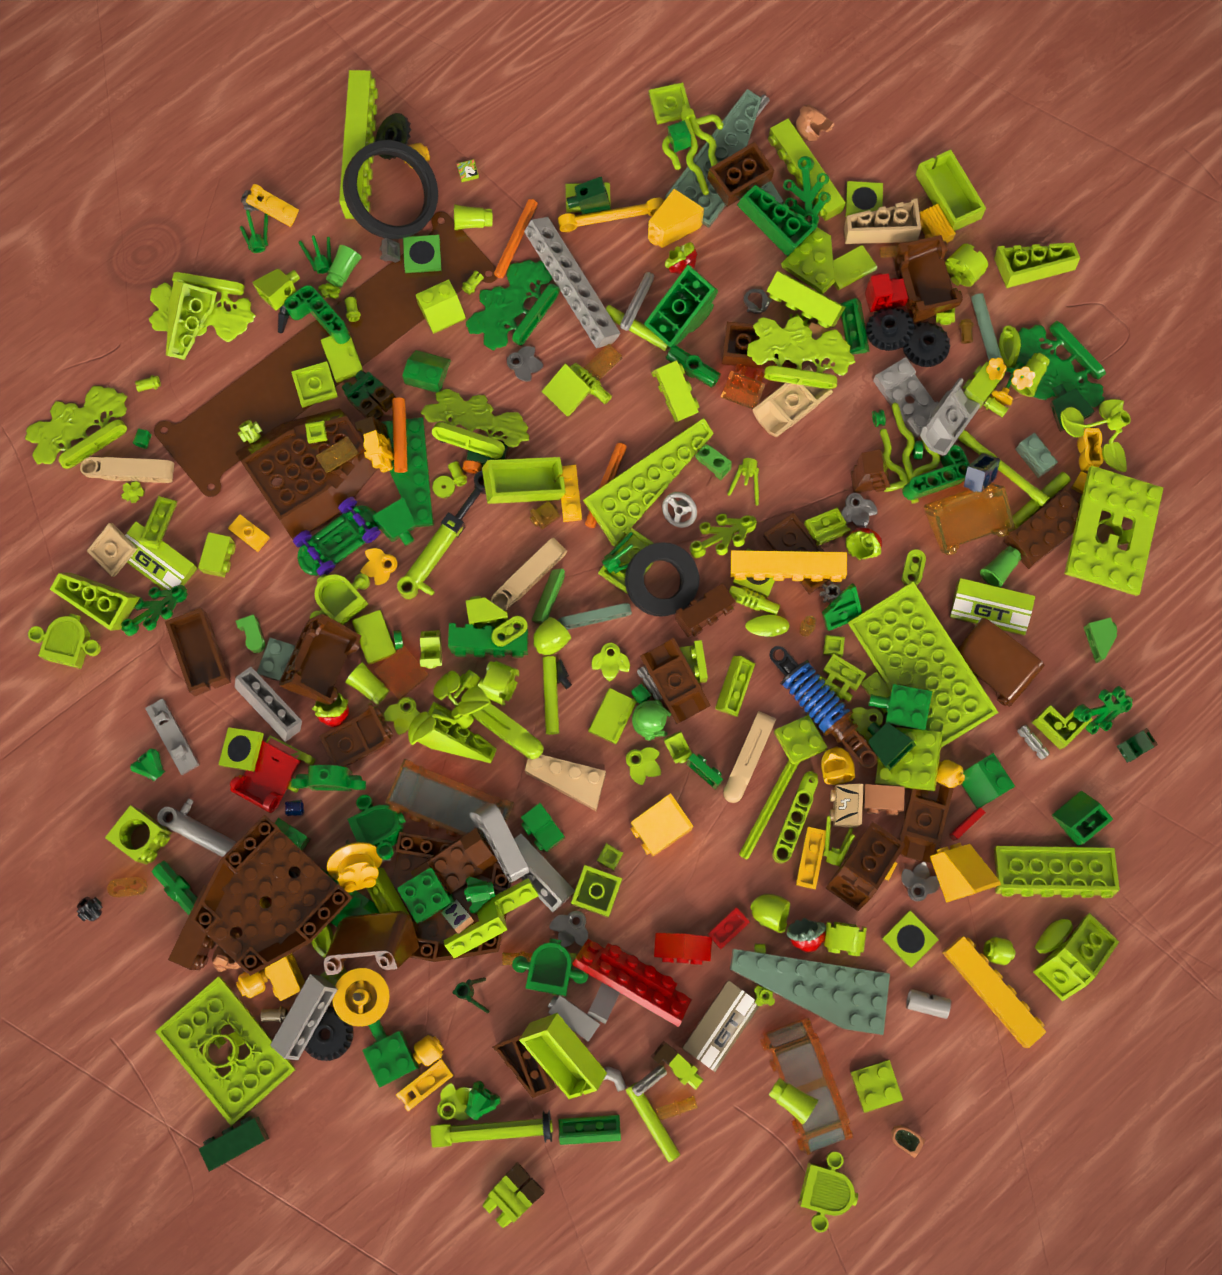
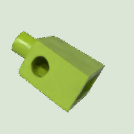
[252,269,300,311]

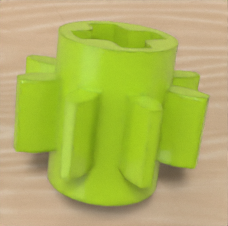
[238,420,262,443]

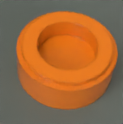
[462,461,482,474]

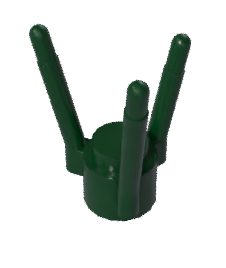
[452,977,490,1013]

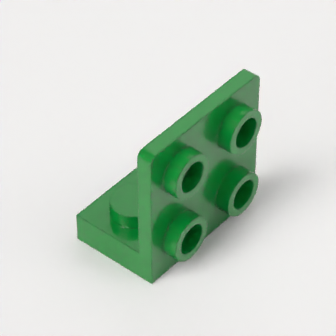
[397,868,456,923]

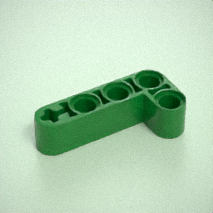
[284,285,350,344]
[902,445,970,500]

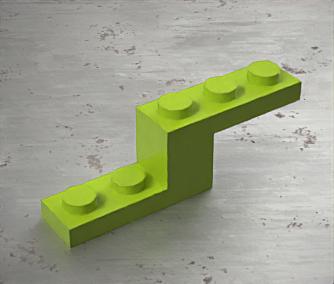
[443,878,539,958]

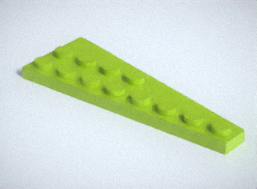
[583,418,714,546]

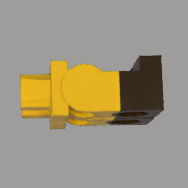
[355,416,394,472]

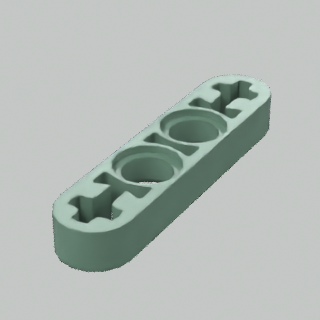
[557,603,632,630]

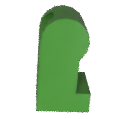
[695,444,732,481]
[236,614,265,653]

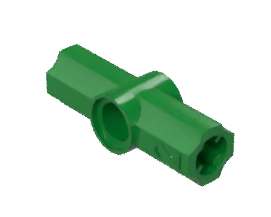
[666,346,721,388]
[151,860,198,915]

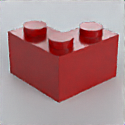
[865,273,908,312]
[654,933,712,965]

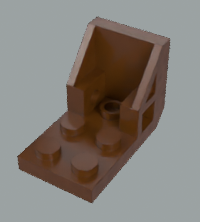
[826,821,906,911]

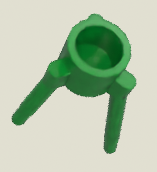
[240,210,268,253]
[298,235,332,274]
[601,532,633,574]

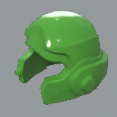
[632,700,671,741]

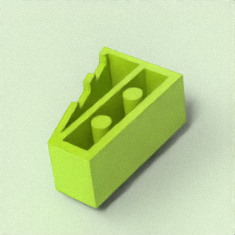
[651,360,699,422]

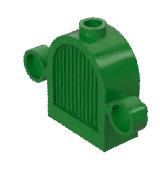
[291,765,366,791]
[347,795,406,860]
[512,938,588,996]

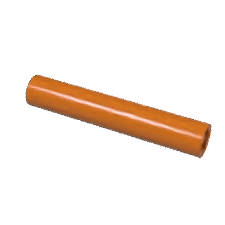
[392,398,408,473]

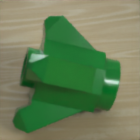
[130,748,165,781]
[464,877,495,914]
[465,1081,501,1120]

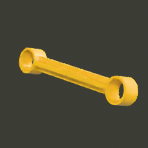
[558,198,664,232]

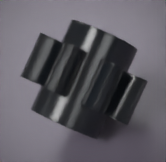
[76,897,103,922]

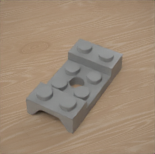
[873,357,939,439]

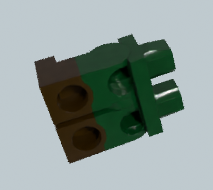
[342,370,396,420]

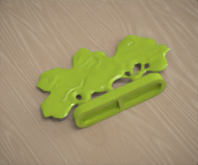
[149,272,256,342]
[747,315,855,389]
[25,386,128,469]
[421,389,529,459]

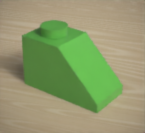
[1084,617,1117,663]

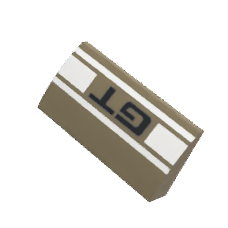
[682,980,759,1072]

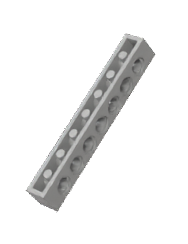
[524,217,621,348]

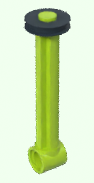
[430,1111,553,1148]

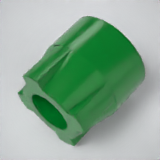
[133,429,152,449]
[631,684,652,705]

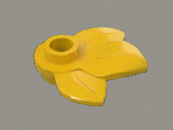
[360,548,398,585]

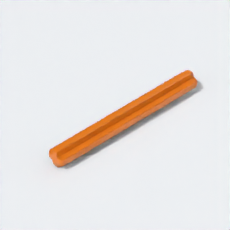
[494,199,538,278]
[585,443,627,528]

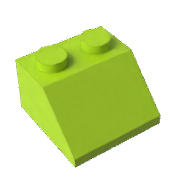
[416,280,466,334]
[466,596,509,629]

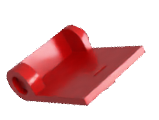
[230,740,301,813]

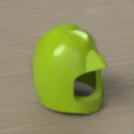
[533,617,571,655]
[750,894,790,933]

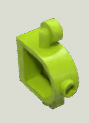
[310,574,370,625]
[28,613,101,669]
[798,1151,858,1233]

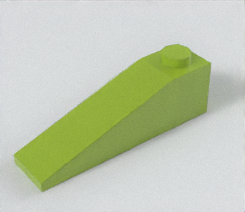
[166,281,217,360]
[417,702,497,763]

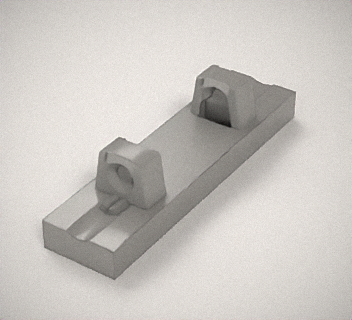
[145,699,200,775]

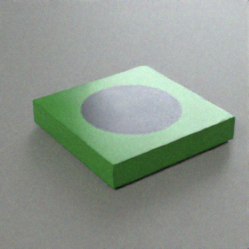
[403,235,442,273]

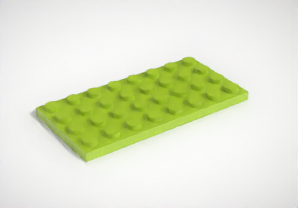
[848,582,999,748]

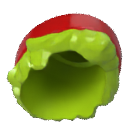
[665,242,698,274]
[846,528,882,560]
[312,693,349,727]

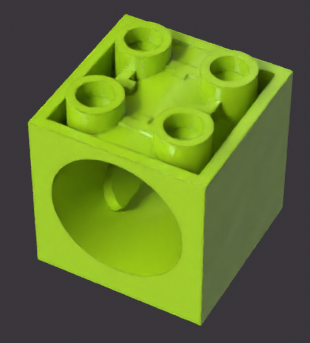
[105,805,172,865]

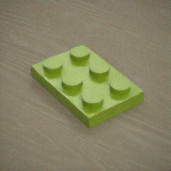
[599,528,654,594]

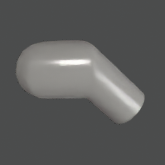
[604,1066,627,1092]

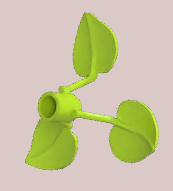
[1061,399,1131,472]
[408,671,491,745]

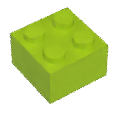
[571,865,622,918]

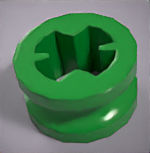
[872,409,886,427]

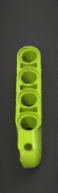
[471,704,544,760]
[772,771,818,864]

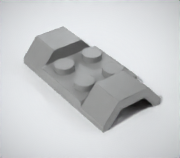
[920,378,980,455]

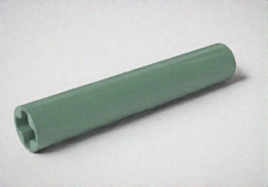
[971,293,1002,360]

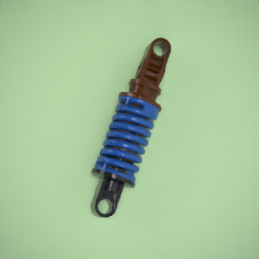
[769,646,878,768]

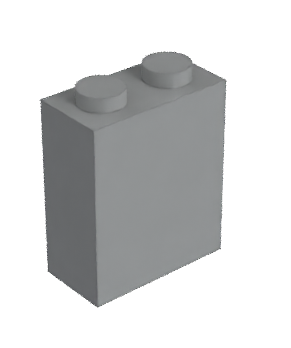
[547,995,600,1041]

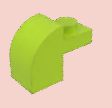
[420,630,442,668]

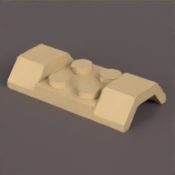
[753,365,833,437]

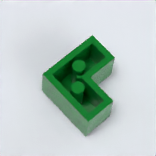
[521,803,565,853]

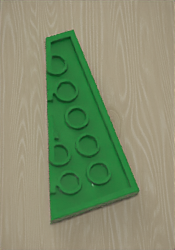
[382,417,434,528]

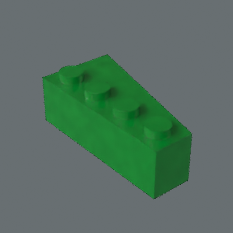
[737,185,818,257]
[448,623,529,658]

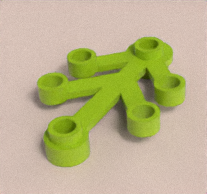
[689,514,757,558]

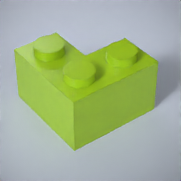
[1031,705,1093,750]

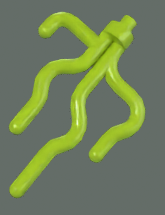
[662,105,723,195]
[880,402,940,504]

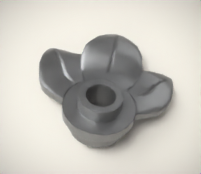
[507,346,543,382]
[841,493,878,528]
[901,862,940,901]
[549,911,588,947]

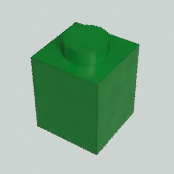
[668,120,691,153]

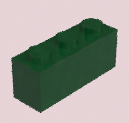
[199,1116,269,1172]

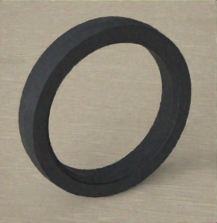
[343,140,438,239]

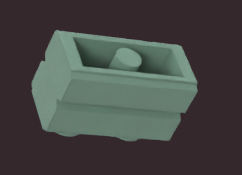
[1015,433,1058,478]

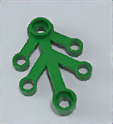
[783,156,831,225]
[121,585,188,636]
[1073,686,1133,735]

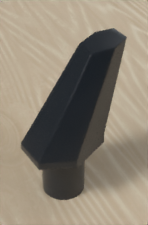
[278,305,290,333]
[556,659,572,690]

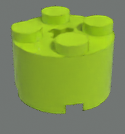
[945,244,988,287]
[478,661,519,706]
[824,921,867,956]

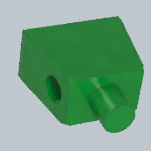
[372,498,416,546]

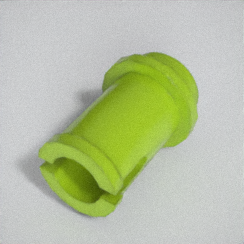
[462,271,484,295]
[344,297,361,322]
[135,375,161,392]
[983,396,1009,418]
[448,461,467,487]

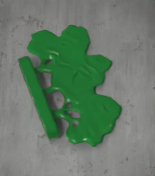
[466,260,560,351]
[1015,321,1106,407]

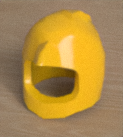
[821,746,855,785]

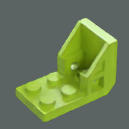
[1033,913,1119,1001]

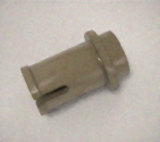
[261,1006,288,1023]

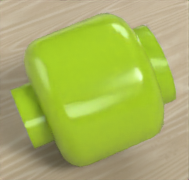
[983,937,1015,965]

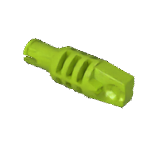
[570,363,612,405]
[729,586,780,615]

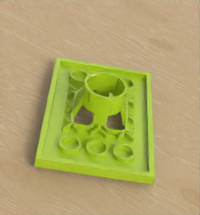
[1064,466,1163,596]
[155,976,296,1126]

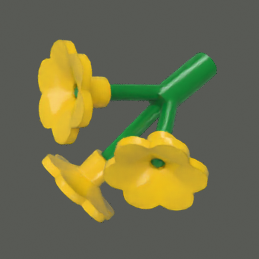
[986,357,1035,405]

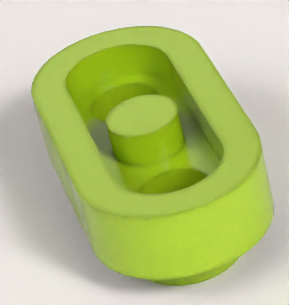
[902,549,926,586]
[491,616,528,647]

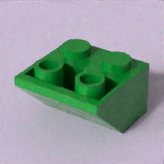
[1051,791,1113,846]

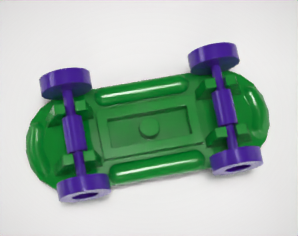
[293,497,381,577]

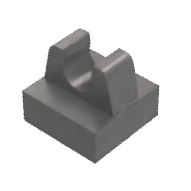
[379,238,400,263]

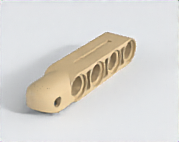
[80,457,174,483]
[491,538,567,611]
[723,711,776,803]

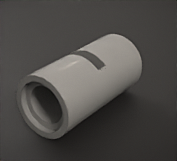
[906,989,951,1019]

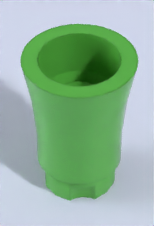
[326,245,362,288]
[980,546,1021,588]

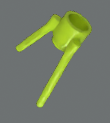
[728,458,759,506]
[440,670,480,700]
[823,816,855,867]

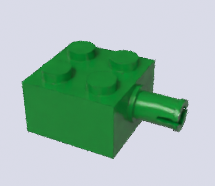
[869,684,932,730]
[362,1019,419,1088]

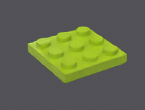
[875,728,942,791]

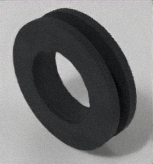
[625,542,699,617]

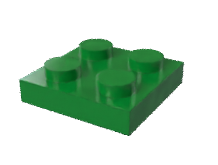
[686,753,723,790]

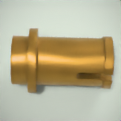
[959,319,974,344]

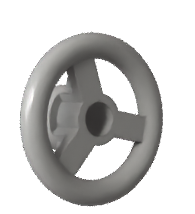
[662,492,697,528]

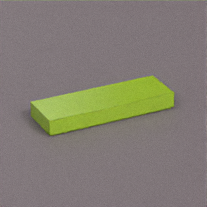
[139,496,177,549]

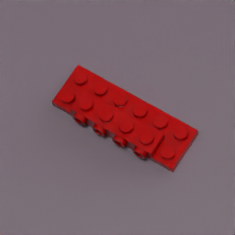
[572,939,692,1027]

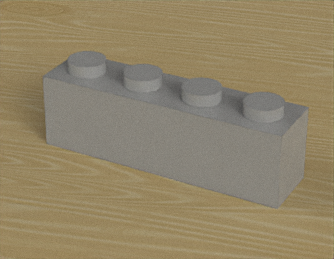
[235,667,302,742]
[514,834,575,912]
[270,974,338,1060]

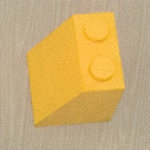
[648,189,704,248]
[630,793,693,857]
[930,842,1001,903]

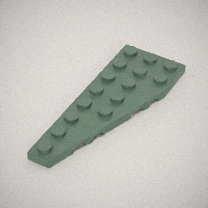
[665,89,762,228]
[730,949,890,1035]

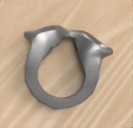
[743,289,772,314]

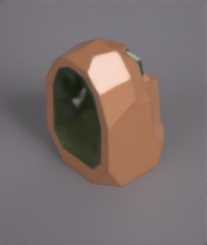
[891,1125,925,1158]

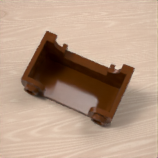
[894,235,963,323]
[279,614,361,705]
[957,618,1045,707]
[324,911,419,975]

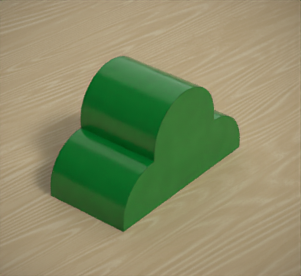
[644,265,718,348]

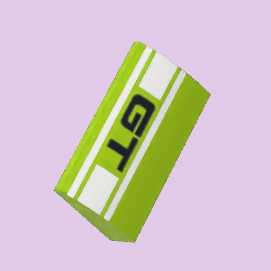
[125,521,198,590]
[950,578,1035,635]

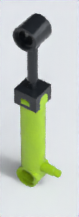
[397,471,486,599]

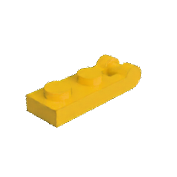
[246,184,299,227]
[396,1059,454,1111]

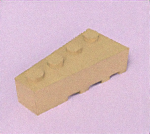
[844,199,921,244]
[525,754,606,811]

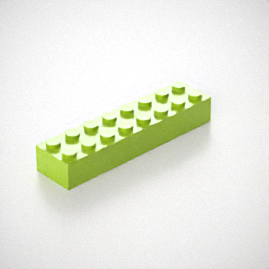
[339,70,378,219]

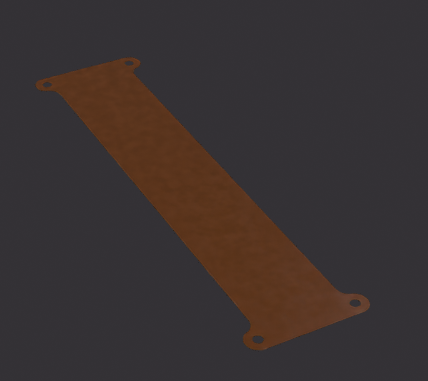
[154,212,497,497]

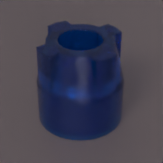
[285,800,304,816]

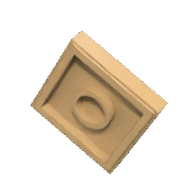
[87,523,138,577]

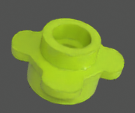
[754,986,775,1006]

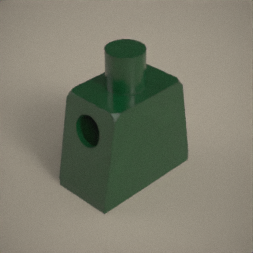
[567,176,611,214]
[1050,384,1095,432]
[867,722,916,771]

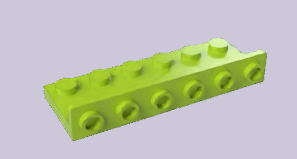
[994,846,1120,898]

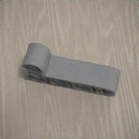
[470,803,529,883]

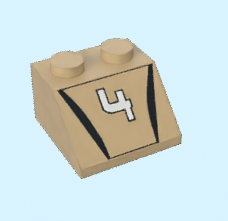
[829,784,863,828]

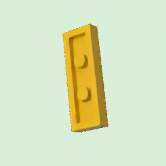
[560,465,582,522]
[796,827,826,890]

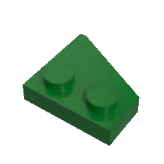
[822,583,862,631]

